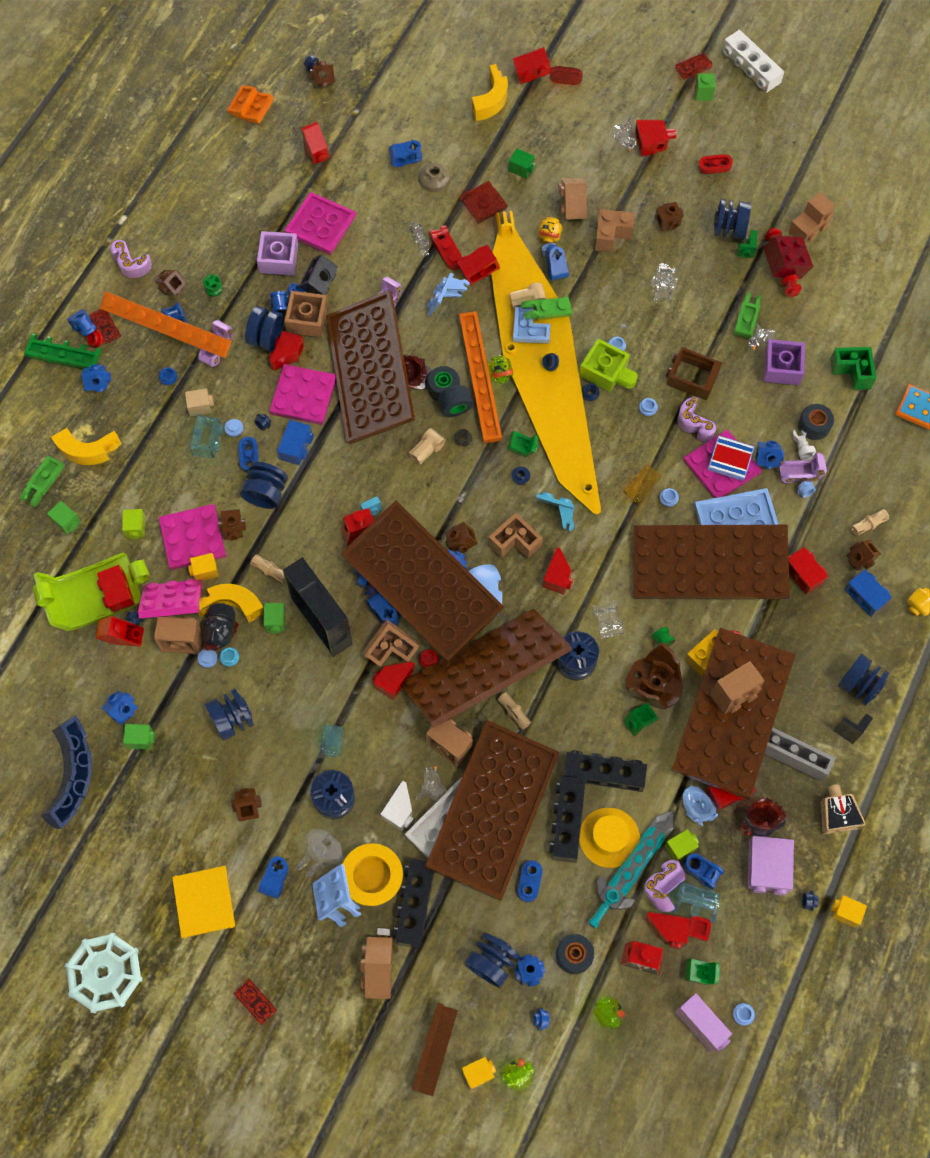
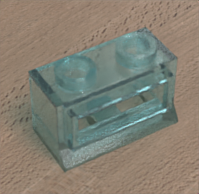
[190,414,224,458]
[673,883,720,924]

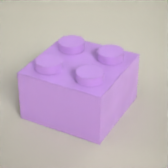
[257,231,299,276]

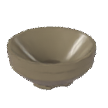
[419,163,450,192]

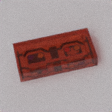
[675,52,713,80]
[89,309,121,345]
[233,979,278,1025]

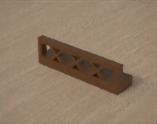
[412,1002,458,1097]

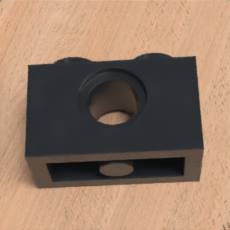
[299,254,338,295]

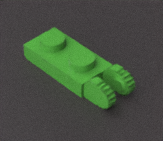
[734,292,762,339]
[521,297,572,320]
[20,455,65,507]

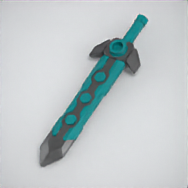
[588,812,673,929]

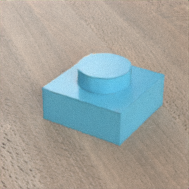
[360,496,381,516]

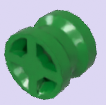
[203,274,223,297]
[651,627,676,647]

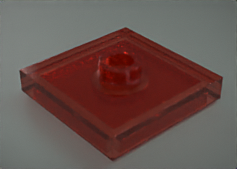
[460,181,508,224]

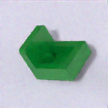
[507,430,538,457]
[685,959,720,985]

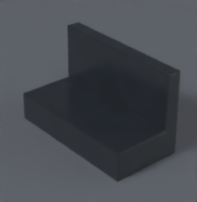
[833,713,873,744]

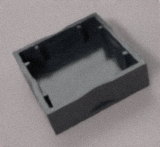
[283,557,353,657]

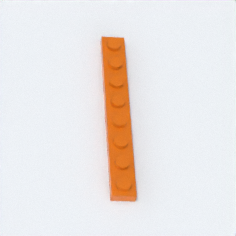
[100,291,232,358]
[459,311,502,444]

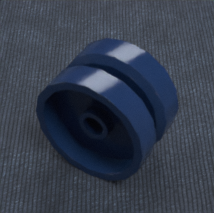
[245,306,284,352]

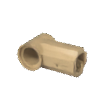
[509,283,546,309]
[409,428,446,465]

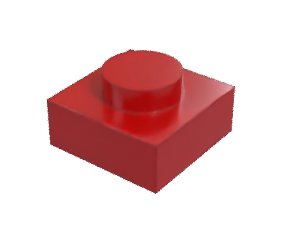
[688,915,712,942]

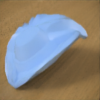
[683,786,718,826]

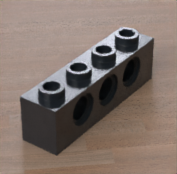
[563,750,647,792]
[549,776,586,863]
[393,859,434,949]

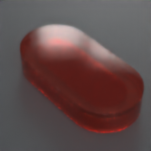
[549,66,583,85]

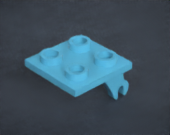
[536,492,575,531]

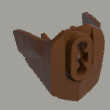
[625,643,683,709]

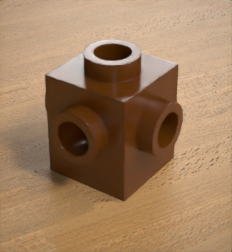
[310,61,335,87]
[655,202,684,232]
[155,269,187,296]
[218,509,246,541]
[445,522,478,553]
[846,540,882,570]
[231,788,262,822]

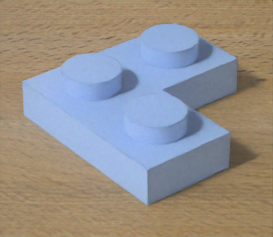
[513,307,550,343]

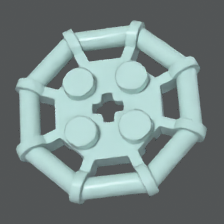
[64,933,143,1013]

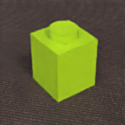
[122,509,146,540]
[664,829,699,861]

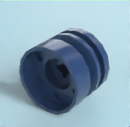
[714,198,751,240]
[240,462,288,509]
[556,631,599,681]
[837,653,890,706]
[205,688,254,741]
[310,770,355,820]
[464,932,520,988]

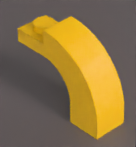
[472,64,508,121]
[51,428,122,465]
[197,584,264,623]

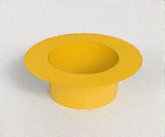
[579,808,640,868]
[343,843,403,906]

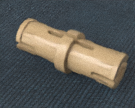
[851,509,889,537]
[250,554,286,584]
[497,692,532,730]

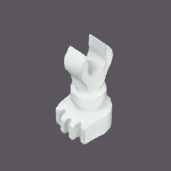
[792,430,816,461]

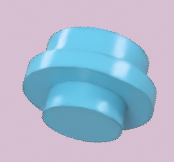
[219,647,239,667]

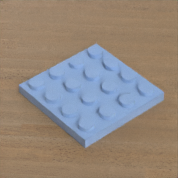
[694,488,778,525]

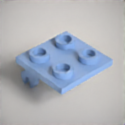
[427,273,470,317]
[312,864,361,927]

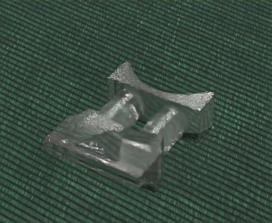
[409,220,429,258]
[592,600,624,638]

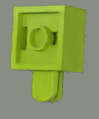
[579,338,638,393]

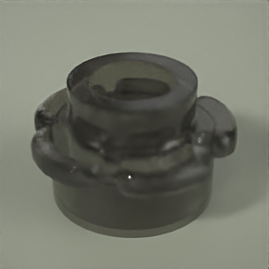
[454,429,472,447]

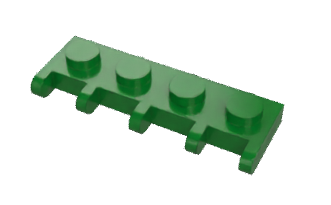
[24,333,102,369]

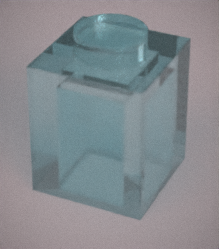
[320,725,345,757]

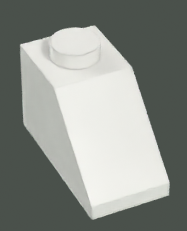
[380,781,414,832]

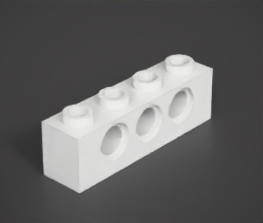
[722,30,784,93]

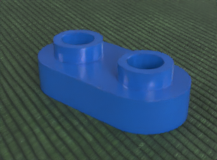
[239,437,259,473]
[517,860,543,903]

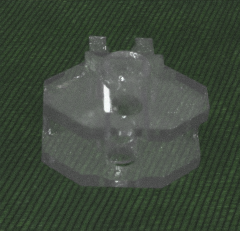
[651,263,677,302]
[297,829,344,878]

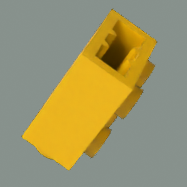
[685,629,718,678]

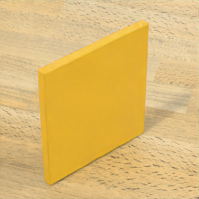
[172,866,236,938]

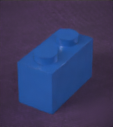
[277,420,314,465]
[844,569,892,617]

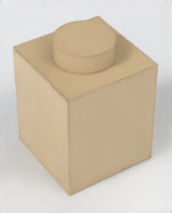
[185,388,214,416]

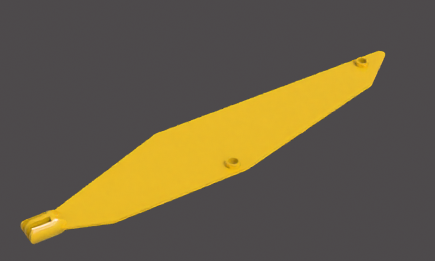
[491,211,601,515]

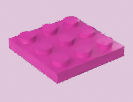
[285,192,356,255]
[270,364,336,425]
[683,429,762,498]
[159,504,227,570]
[138,579,203,619]

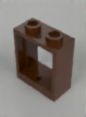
[665,347,722,400]

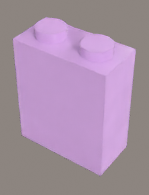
[747,836,794,895]
[675,994,732,1052]

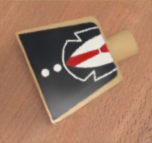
[821,785,866,835]

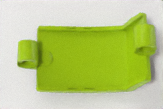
[32,553,150,631]

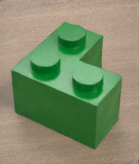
[830,347,876,390]

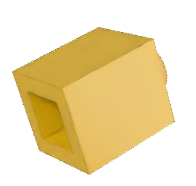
[188,553,219,581]
[831,895,867,928]
[462,1057,496,1090]

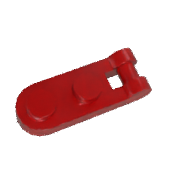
[429,225,462,270]

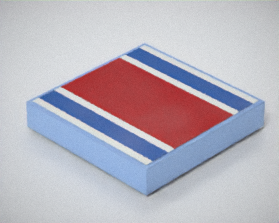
[708,436,755,481]

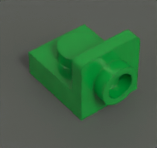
[736,230,758,258]
[623,703,659,736]

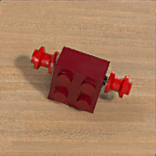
[763,228,814,297]

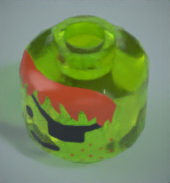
[488,355,514,384]
[593,996,625,1030]
[502,1058,535,1092]

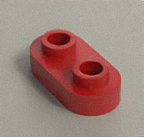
[698,154,733,174]

